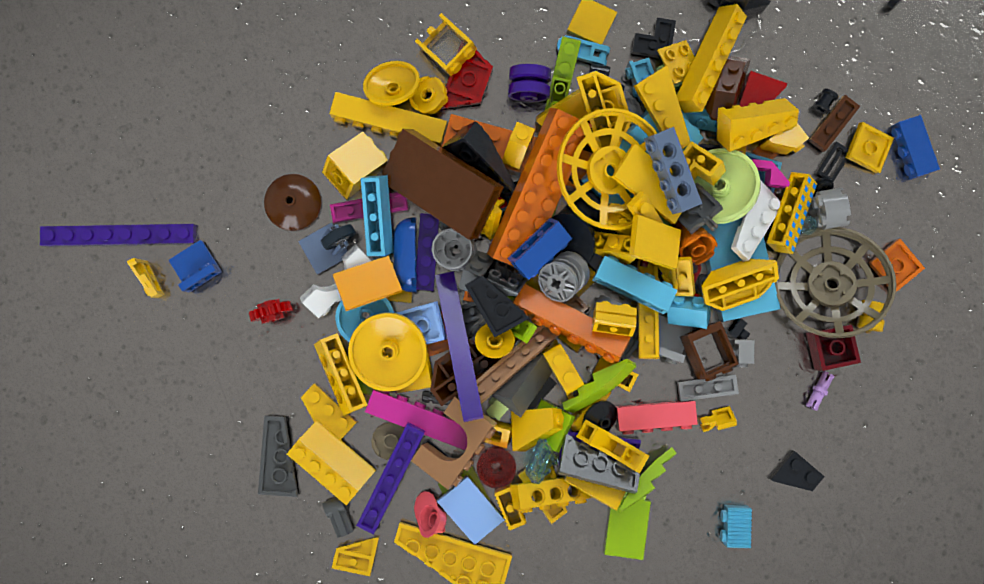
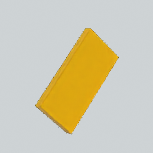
[612,143,682,224]

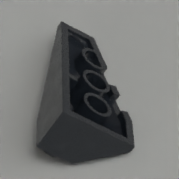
[442,121,516,197]

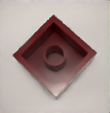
[806,324,861,371]

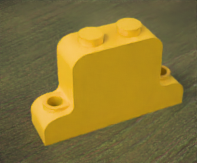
[541,340,584,400]

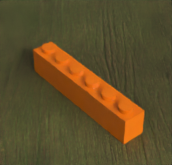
[513,284,631,363]

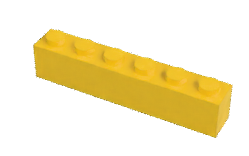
[677,4,747,113]
[329,92,448,147]

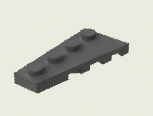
[258,415,298,497]

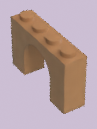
[411,396,497,490]

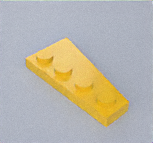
[633,65,691,149]

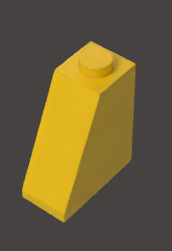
[511,408,564,452]

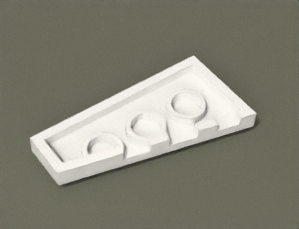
[731,180,781,261]

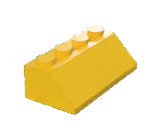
[287,420,376,505]

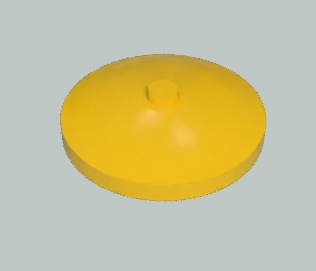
[348,313,427,391]

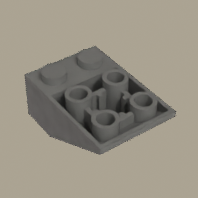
[458,251,528,296]

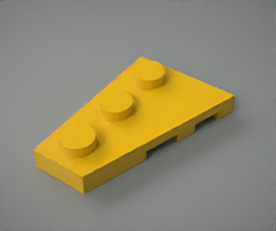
[301,383,357,440]

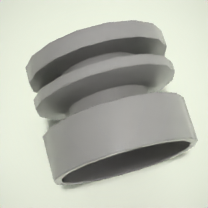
[432,228,477,272]
[538,251,590,302]

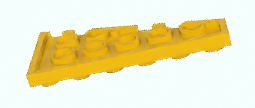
[394,522,512,584]

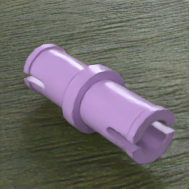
[806,371,835,411]

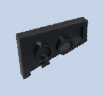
[465,275,530,337]

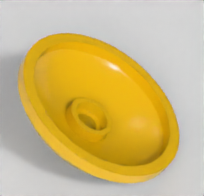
[363,61,420,106]

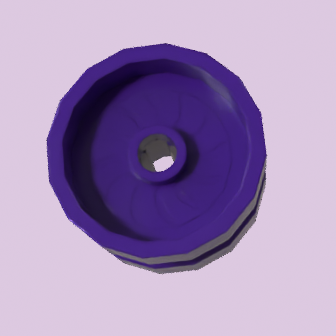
[508,64,551,102]

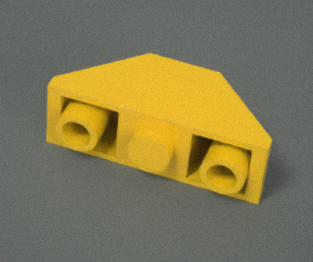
[594,231,636,264]

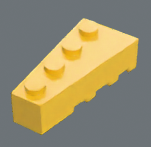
[717,98,799,152]

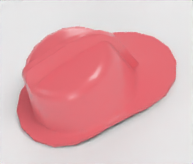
[414,491,447,538]

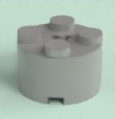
[811,187,851,230]

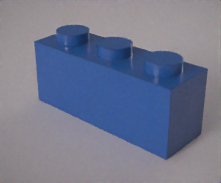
[891,115,940,180]
[507,218,572,280]

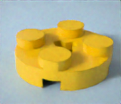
[409,76,448,116]

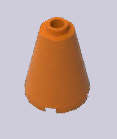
[672,220,718,265]

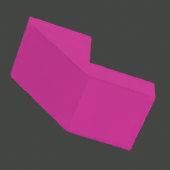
[752,159,790,189]

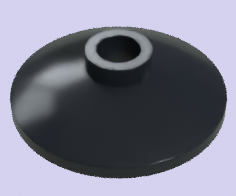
[583,401,616,431]

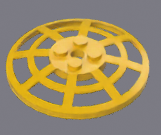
[557,108,666,230]

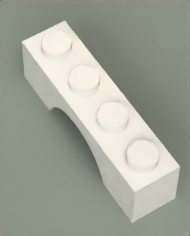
[300,244,372,318]

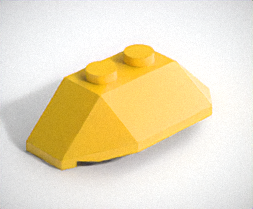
[576,71,631,148]
[702,259,779,311]

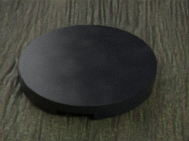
[552,213,596,264]

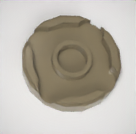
[371,422,405,460]

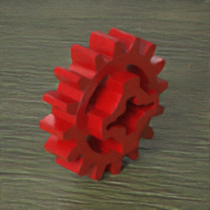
[249,299,293,324]

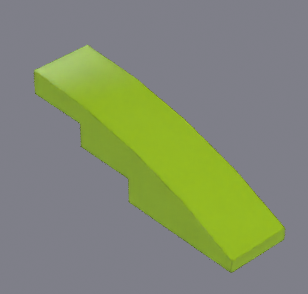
[562,359,636,413]
[618,447,677,513]

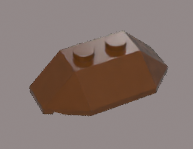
[704,56,751,121]
[430,339,503,406]

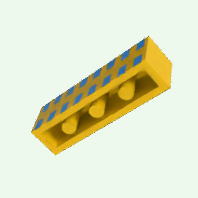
[767,172,817,254]

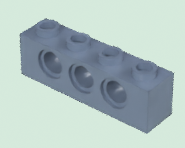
[644,127,702,214]

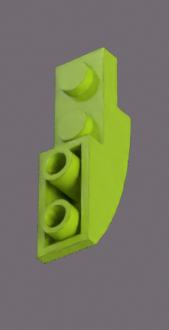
[545,36,581,110]

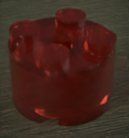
[477,446,516,488]

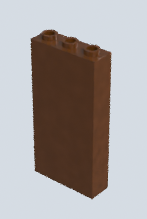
[382,129,504,240]

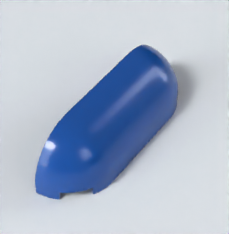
[393,217,417,292]

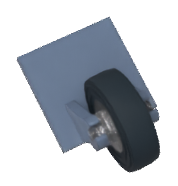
[298,222,356,275]

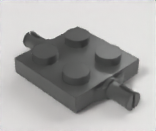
[678,182,723,234]

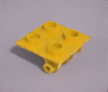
[657,40,695,84]

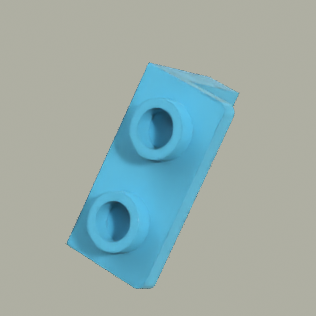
[625,57,654,102]

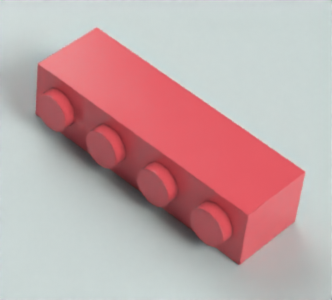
[615,400,698,434]

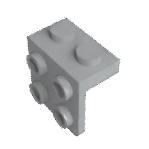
[659,315,690,365]

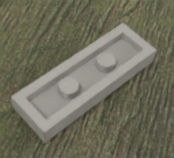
[677,374,739,402]

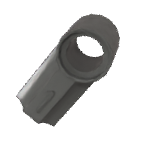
[323,497,354,538]

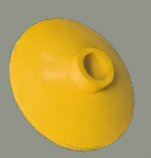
[475,324,515,358]

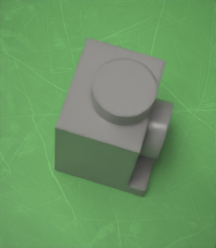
[730,340,755,367]

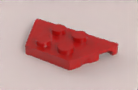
[441,42,493,109]

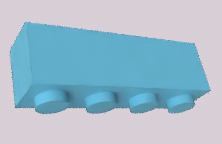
[361,175,393,256]
[592,256,677,314]

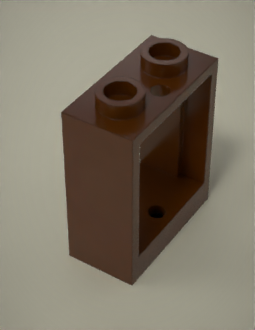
[680,321,739,382]

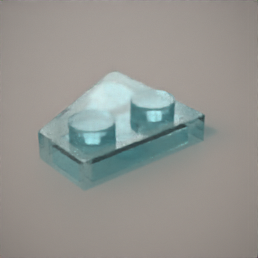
[525,439,559,484]

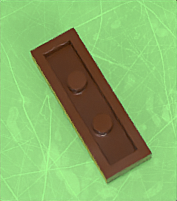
[808,95,860,152]

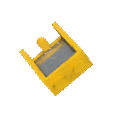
[415,13,477,77]

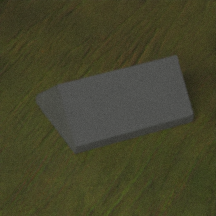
[491,354,552,418]

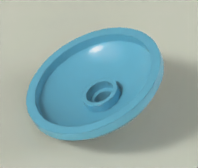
[335,298,394,342]

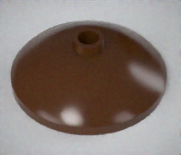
[264,174,322,231]

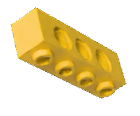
[314,333,368,416]
[510,477,593,513]

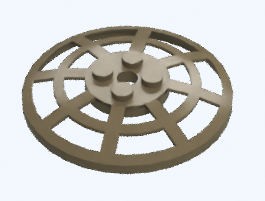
[775,227,896,338]

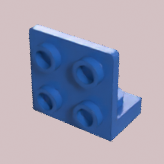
[169,240,222,293]

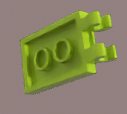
[604,492,651,560]

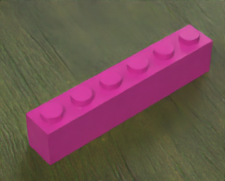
[365,389,467,450]

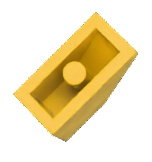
[502,122,535,170]
[759,123,809,155]

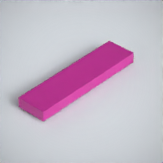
[330,192,409,224]

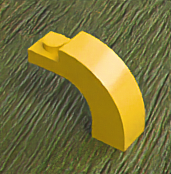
[576,420,649,474]

